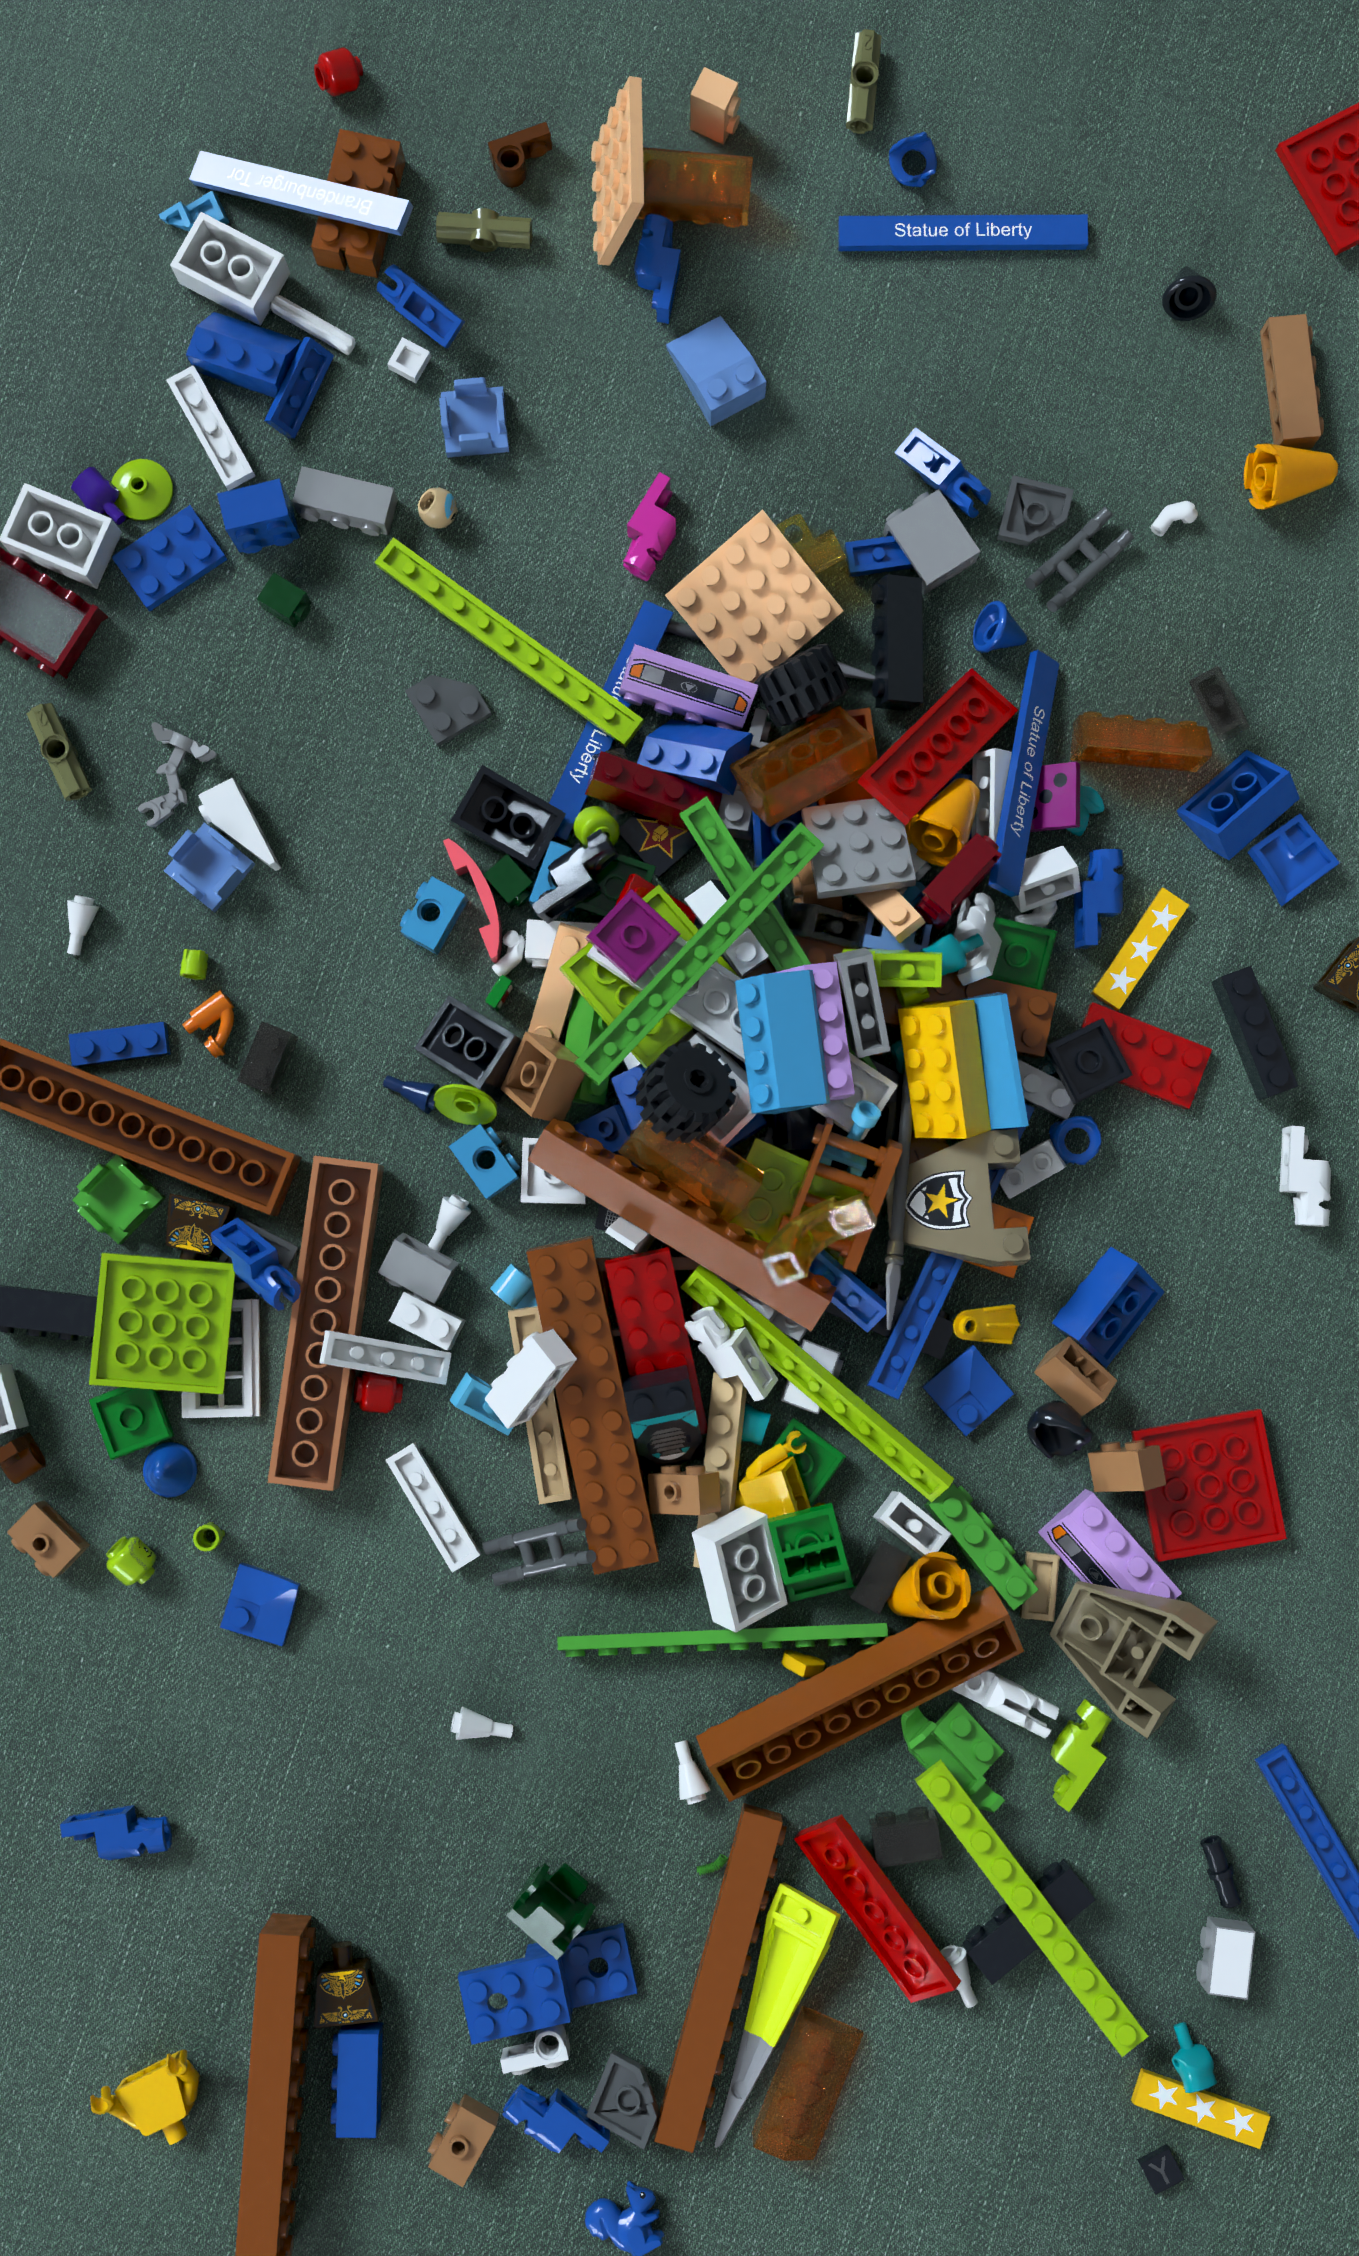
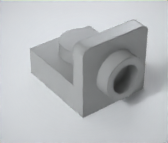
[748,708,778,762]

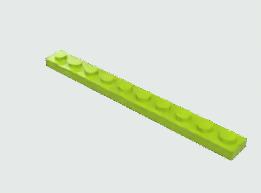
[375,537,645,748]
[680,1265,954,1502]
[915,1759,1149,2057]

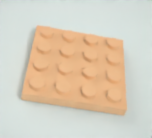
[591,76,644,266]
[665,509,844,683]

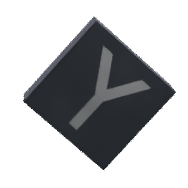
[1137,2144,1185,2195]

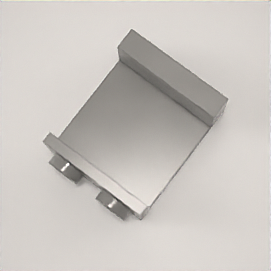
[883,489,980,595]

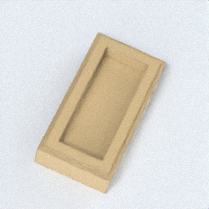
[1020,1551,1060,1622]

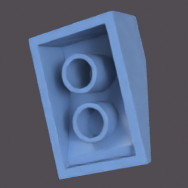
[666,316,766,427]

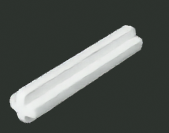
[270,295,356,355]

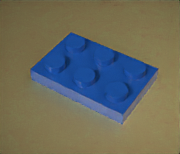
[112,505,228,612]

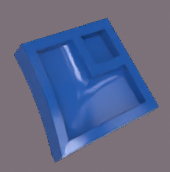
[1247,813,1340,907]
[921,1345,1014,1436]
[220,1562,300,1646]

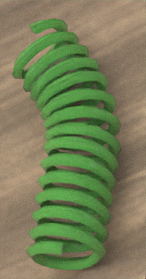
[697,1854,728,1875]

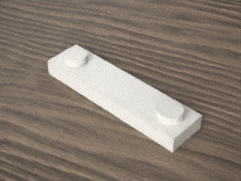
[166,365,255,491]
[319,1330,452,1385]
[386,1442,481,1573]

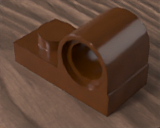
[488,121,552,188]
[0,1432,46,1484]

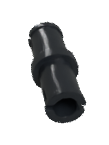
[1200,1835,1242,1908]

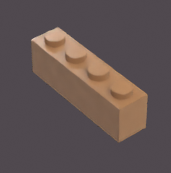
[1260,314,1324,449]

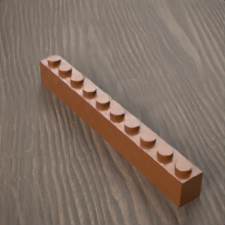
[528,1118,836,1331]
[654,1803,787,2153]

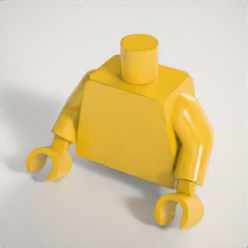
[734,1431,825,1518]
[90,2050,200,2145]

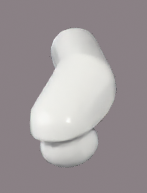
[1150,501,1198,536]
[1015,901,1057,928]
[492,930,525,977]

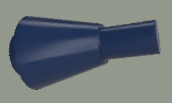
[383,1075,440,1114]

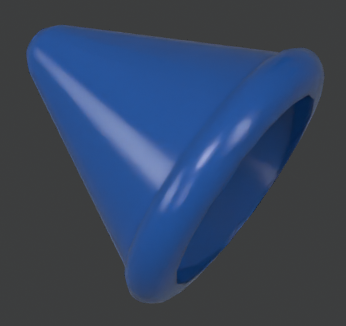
[973,601,1027,653]
[143,1442,197,1498]

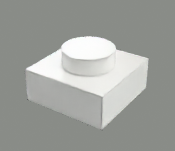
[387,337,431,383]

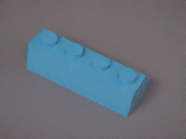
[735,970,830,1114]
[959,992,1029,1129]

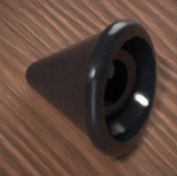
[1162,267,1217,321]

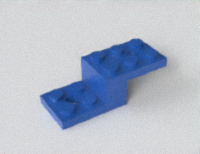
[458,1923,638,2045]

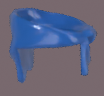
[889,132,937,188]
[1049,1115,1101,1165]

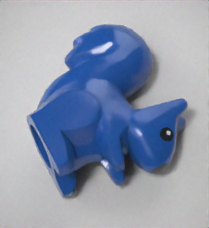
[585,2181,665,2256]

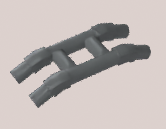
[1025,506,1135,612]
[483,1518,596,1587]

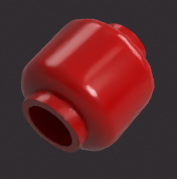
[314,47,363,96]
[354,1371,403,1414]

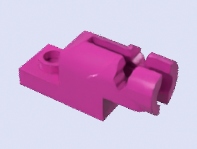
[623,472,676,582]

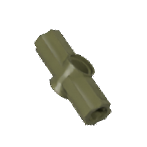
[846,29,882,134]
[436,208,532,252]
[27,703,92,801]

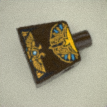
[1313,937,1359,1013]
[166,1193,237,1260]
[314,1941,383,2028]

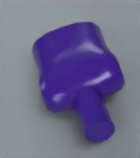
[71,467,126,525]

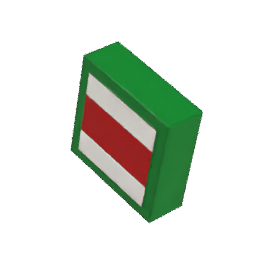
[485,975,515,1012]

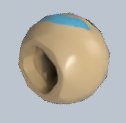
[418,487,458,529]

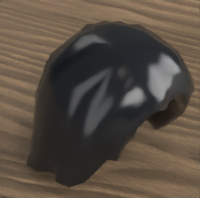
[1027,1400,1094,1459]

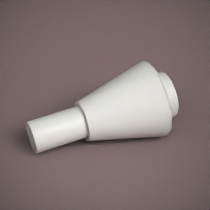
[67,895,99,955]
[428,1194,472,1252]
[451,1706,513,1740]
[674,1740,711,1805]
[940,1945,978,2008]

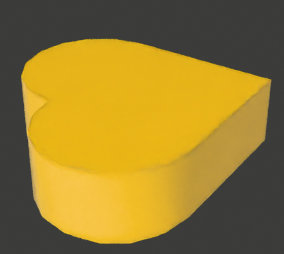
[781,1650,826,1677]

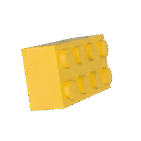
[898,1000,991,1139]

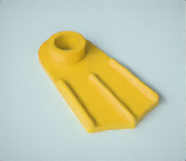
[953,1304,1020,1345]

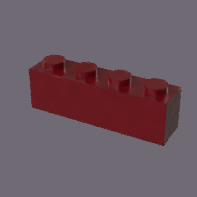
[585,751,722,831]

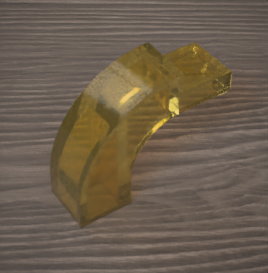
[762,1193,877,1287]

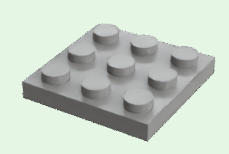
[801,798,916,899]

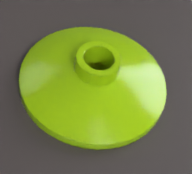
[111,459,173,521]
[434,1084,497,1125]

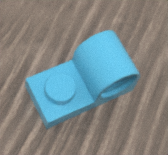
[490,1263,537,1309]
[449,1372,513,1436]

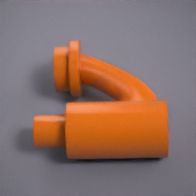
[182,990,234,1058]

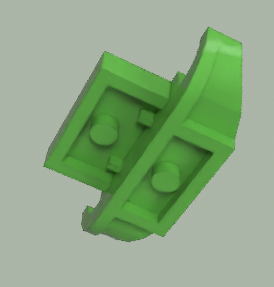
[901,1702,1005,1812]

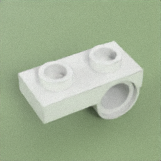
[1000,1139,1067,1199]
[500,2024,570,2075]

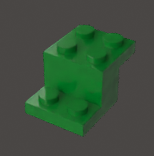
[767,1503,854,1602]

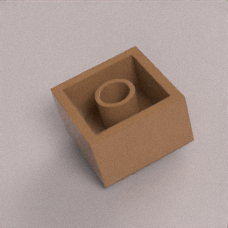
[501,1031,585,1121]

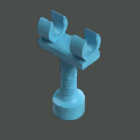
[819,1100,881,1177]

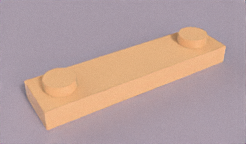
[854,889,925,944]
[528,922,590,1042]

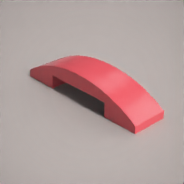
[443,838,502,963]

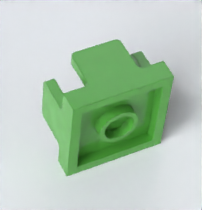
[72,1154,166,1244]

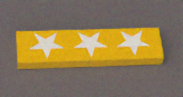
[1091,887,1189,1011]
[1131,2068,1270,2149]

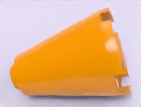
[1244,443,1338,509]
[905,778,980,867]
[887,1551,971,1620]

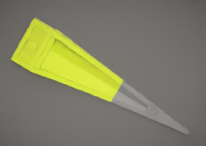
[715,1882,841,2148]

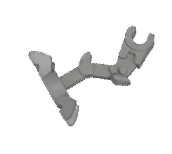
[138,722,217,828]

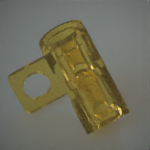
[776,514,846,575]

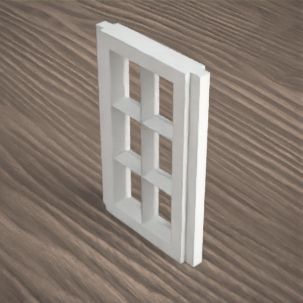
[182,1299,261,1418]

